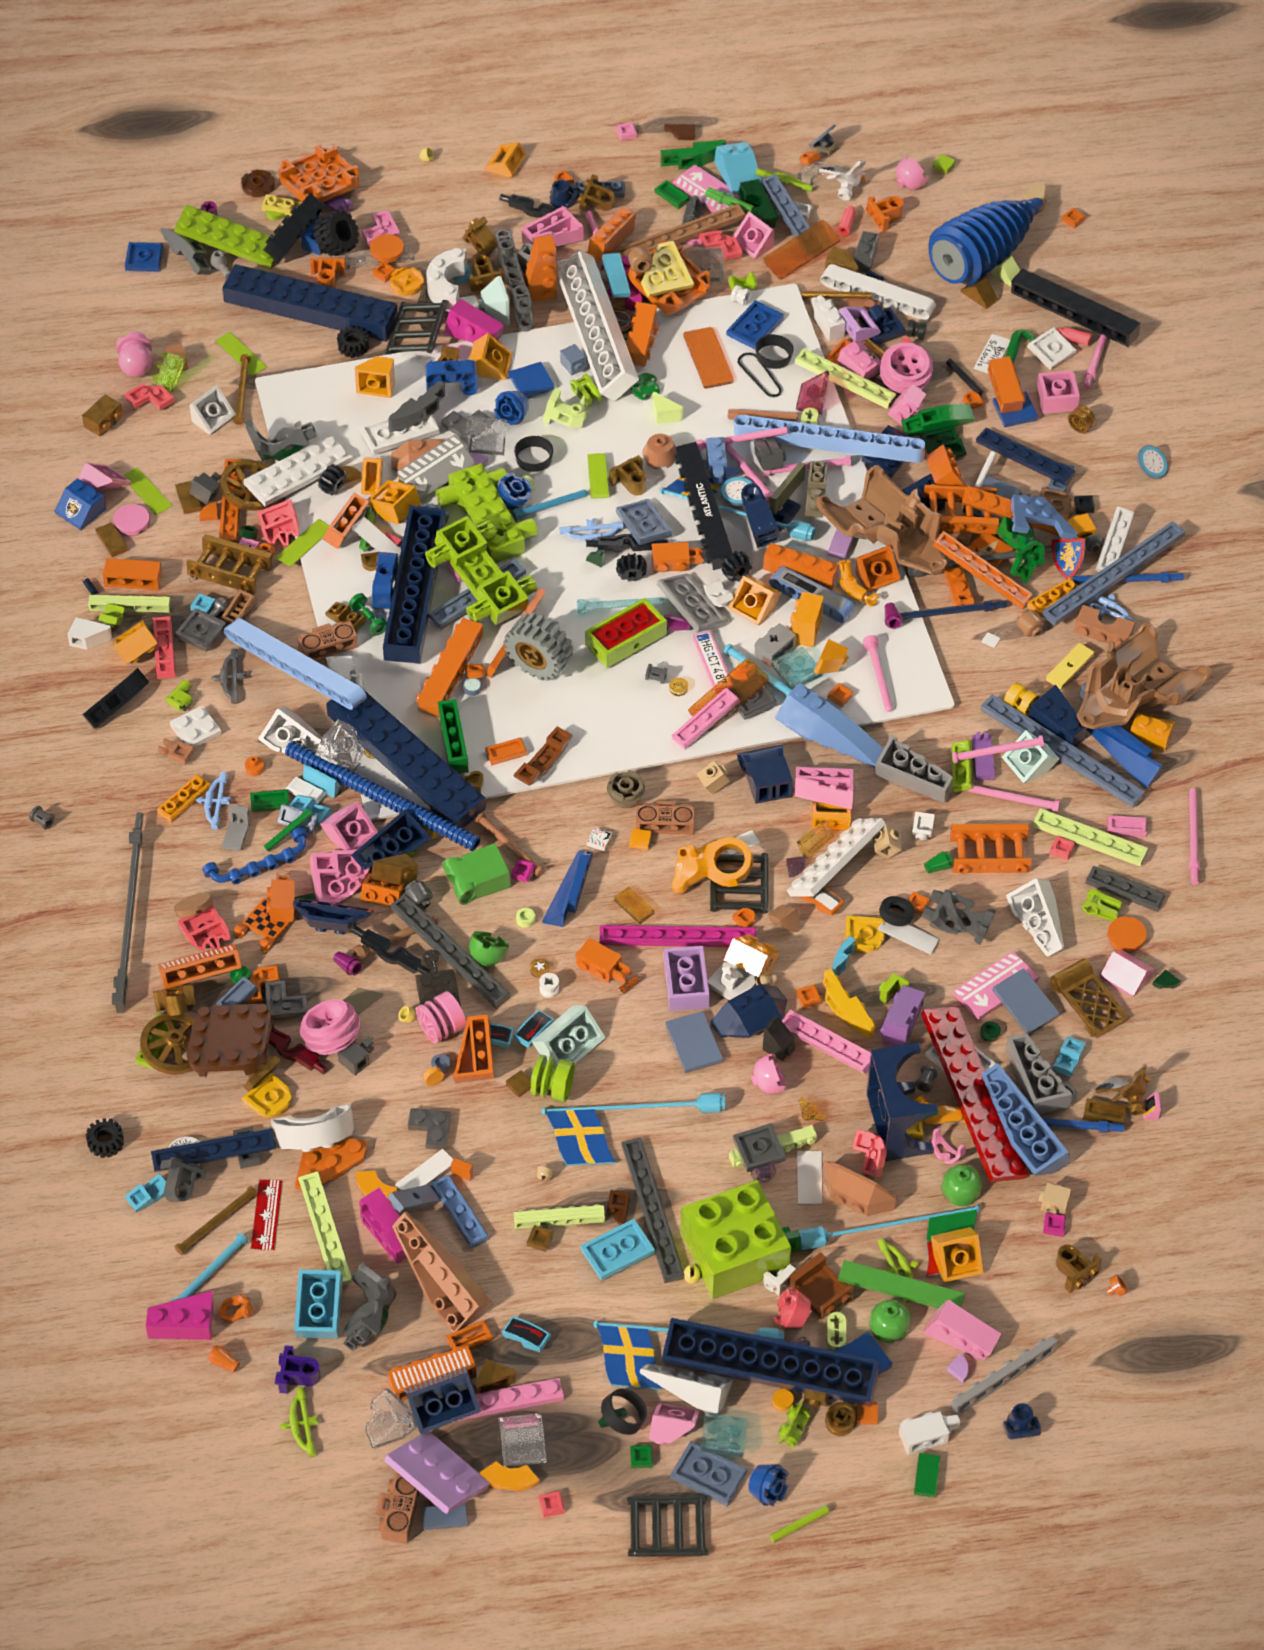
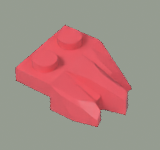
[257,499,299,547]
[177,904,231,951]

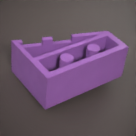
[880,985,925,1046]

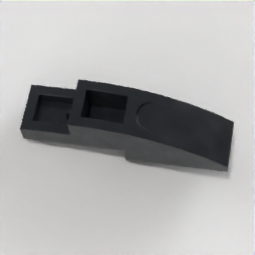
[82,668,149,729]

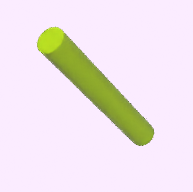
[769,1505,829,1543]

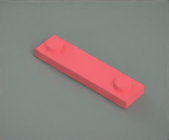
[152,616,176,680]

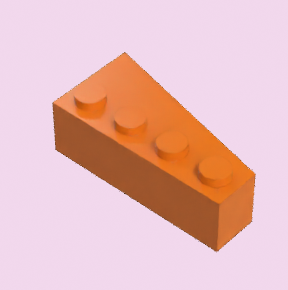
[523,235,557,302]

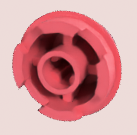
[774,1288,811,1329]

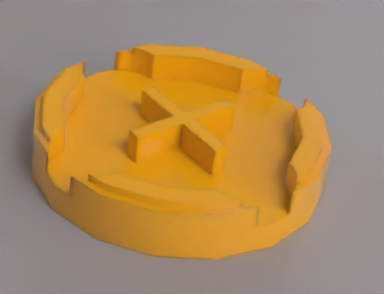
[390,267,424,296]

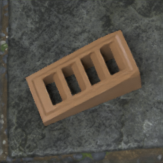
[221,589,258,624]

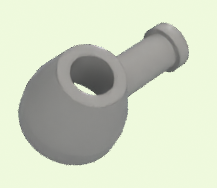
[210,250,230,280]

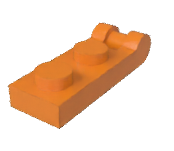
[944,566,974,606]

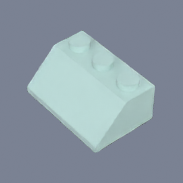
[532,1005,606,1067]

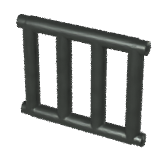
[386,300,448,355]
[710,853,768,914]
[627,1496,708,1557]

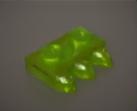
[152,352,186,392]

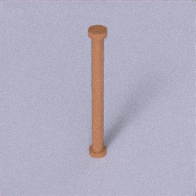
[475,813,545,877]

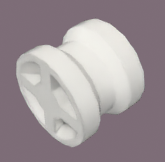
[731,285,751,306]
[539,973,559,998]

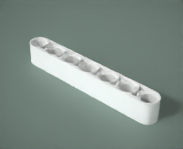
[820,264,936,320]

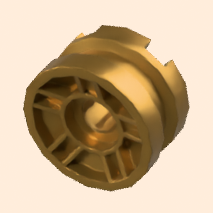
[1067,405,1096,434]
[825,1402,856,1436]

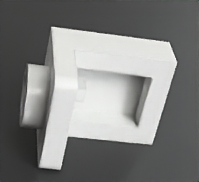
[704,579,734,607]
[912,812,935,840]

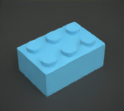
[294,1269,343,1339]

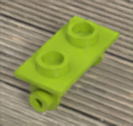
[777,1401,810,1447]

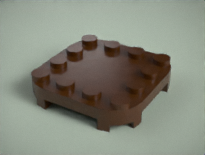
[187,1004,274,1077]

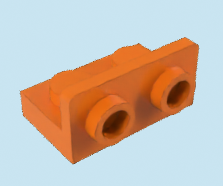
[361,873,406,907]

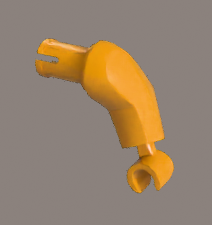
[839,560,879,607]
[914,1095,965,1125]

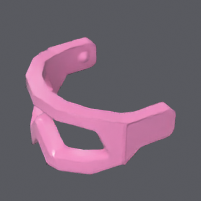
[932,1128,966,1164]

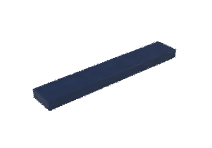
[976,428,1075,486]
[151,1128,276,1172]

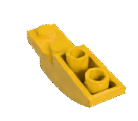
[823,969,876,1038]

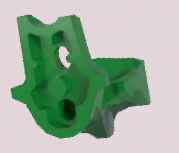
[996,517,1046,583]

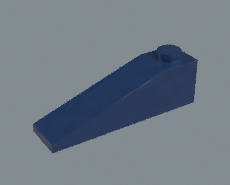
[351,809,431,870]

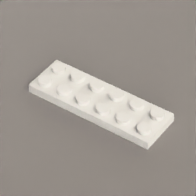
[244,435,352,506]
[787,818,885,897]

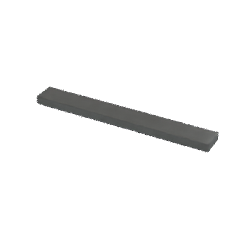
[390,894,511,1008]
[621,1137,685,1284]

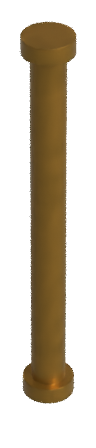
[233,354,251,425]
[174,1186,258,1255]

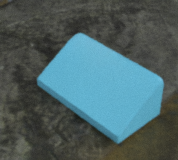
[303,765,341,798]

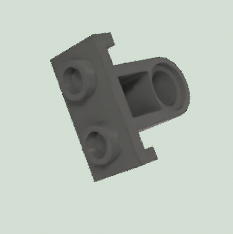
[160,1157,207,1202]

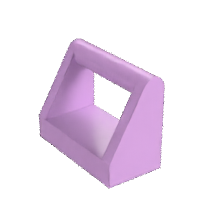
[839,307,880,342]

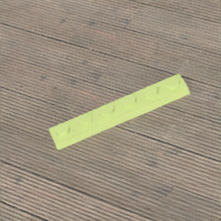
[795,348,896,409]
[1032,808,1148,866]
[298,1171,353,1285]

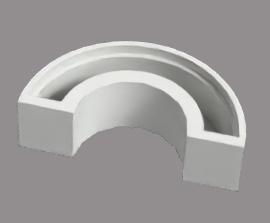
[427,248,467,311]
[271,1103,355,1152]

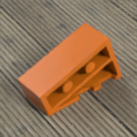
[626,302,659,367]
[926,445,967,502]
[453,1014,495,1083]

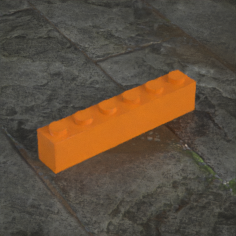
[416,618,483,717]

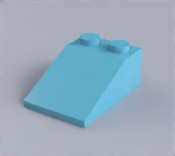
[714,142,762,193]

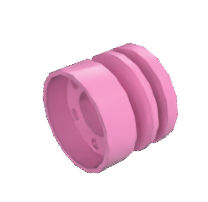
[416,991,466,1044]

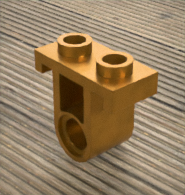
[577,174,615,212]
[462,216,497,255]
[469,255,504,292]
[609,455,646,496]
[153,984,196,1016]
[1056,1244,1102,1293]

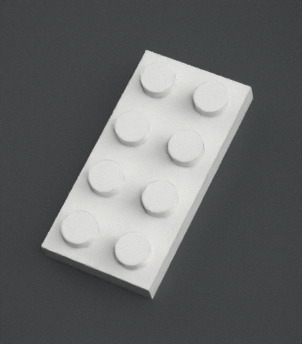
[360,415,439,455]

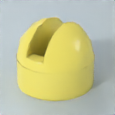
[419,147,434,162]
[399,1006,416,1023]
[684,1265,700,1283]

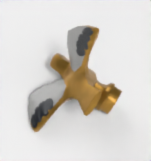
[1095,1063,1150,1115]

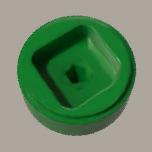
[230,965,250,984]

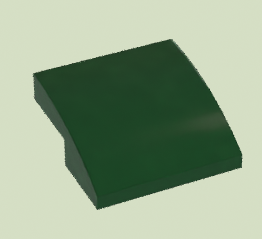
[920,426,967,458]

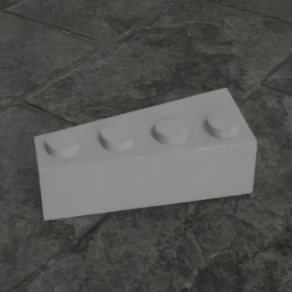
[875,735,953,803]

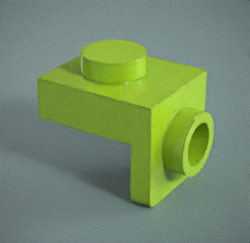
[728,272,757,291]
[98,603,125,628]
[879,973,910,1003]

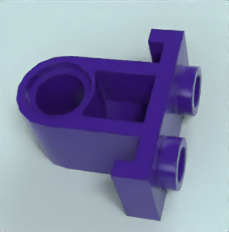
[275,1345,320,1394]

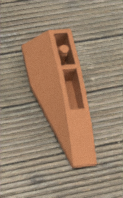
[392,1212,492,1333]

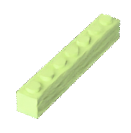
[88,594,171,613]
[729,1125,817,1167]
[514,1204,605,1229]

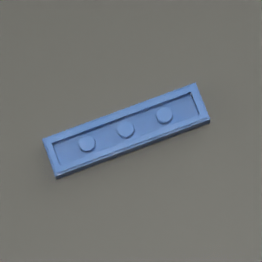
[431,1174,489,1248]

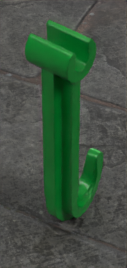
[1005,329,1035,363]

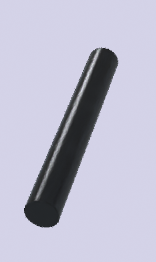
[946,358,983,396]

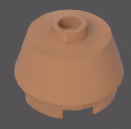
[642,433,676,469]

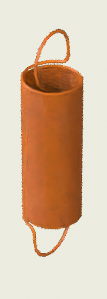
[616,974,643,995]

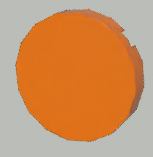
[370,234,404,263]
[1107,916,1147,952]

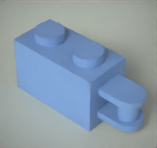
[706,437,727,485]

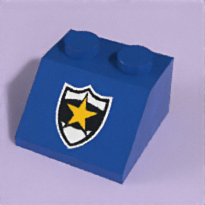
[55,478,106,530]

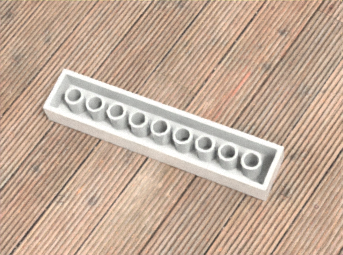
[557,249,639,401]

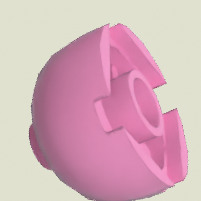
[896,156,928,190]
[751,1053,787,1094]

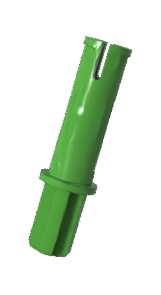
[705,187,754,214]
[359,506,377,552]

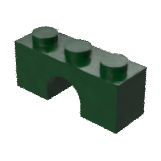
[737,179,778,228]

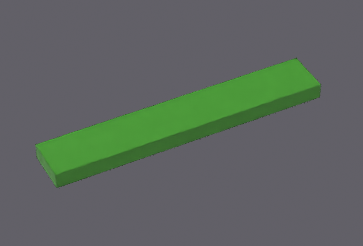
[838,1260,965,1308]

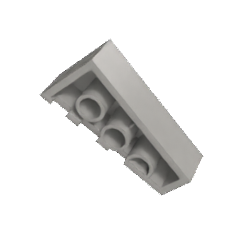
[1005,1033,1072,1114]

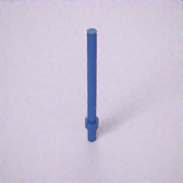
[1073,572,1184,583]
[1042,1118,1124,1133]

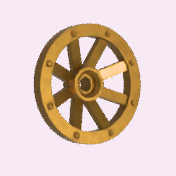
[220,460,276,511]
[140,1013,194,1075]

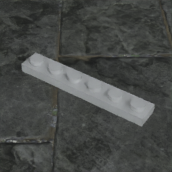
[951,1336,1057,1416]

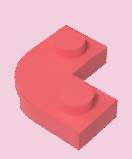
[699,230,743,260]
[125,383,174,410]
[852,1129,887,1178]

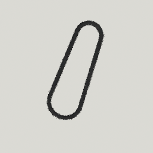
[738,352,782,397]

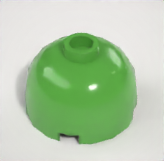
[469,931,509,967]
[941,1164,983,1206]
[869,1300,911,1343]

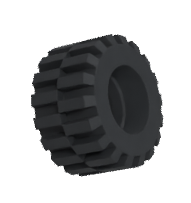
[313,210,359,256]

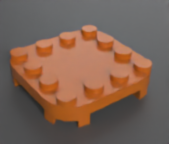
[279,145,360,202]
[627,240,711,315]

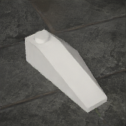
[258,706,339,761]
[1006,878,1065,957]
[640,1364,733,1414]

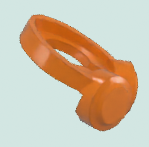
[219,1294,254,1322]

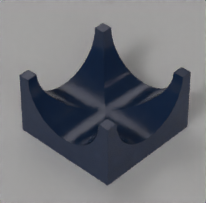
[866,1042,938,1161]

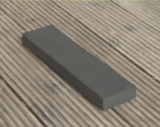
[1085,866,1165,912]

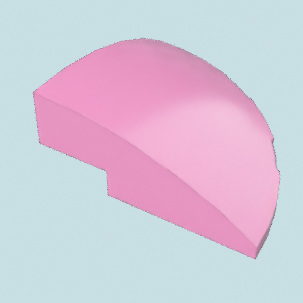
[309,850,369,904]

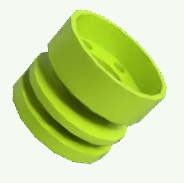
[531,1054,575,1103]

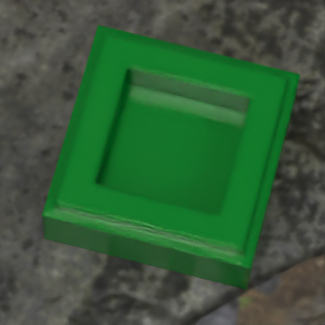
[630,1445,653,1469]

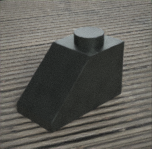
[763,1015,795,1061]

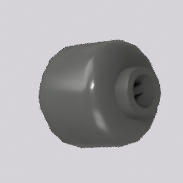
[404,880,433,910]

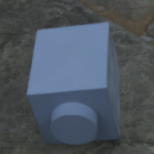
[560,344,586,376]

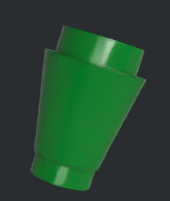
[924,851,954,874]

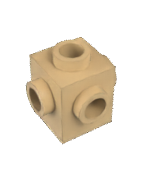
[873,825,902,859]

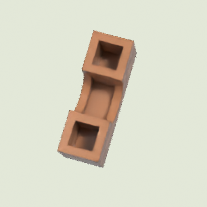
[1074,605,1135,647]

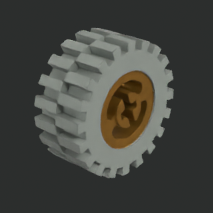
[503,613,574,681]

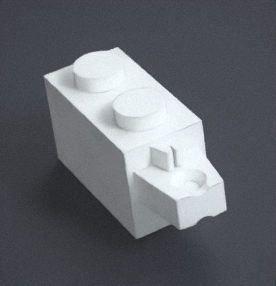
[812,295,846,342]
[899,1411,960,1455]

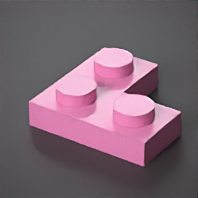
[362,210,400,246]

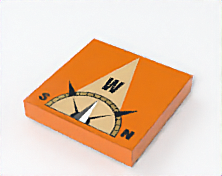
[967,534,1013,568]

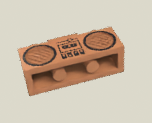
[297,621,358,661]
[636,801,694,835]
[375,1472,420,1544]

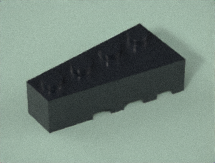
[263,193,326,263]

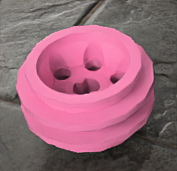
[880,343,933,394]
[300,999,361,1055]

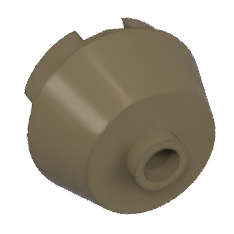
[607,770,645,808]

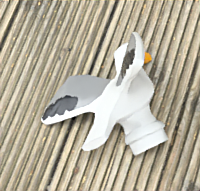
[819,160,866,200]

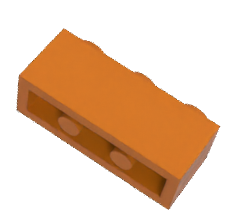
[987,356,1025,413]
[323,492,369,549]
[103,558,163,590]

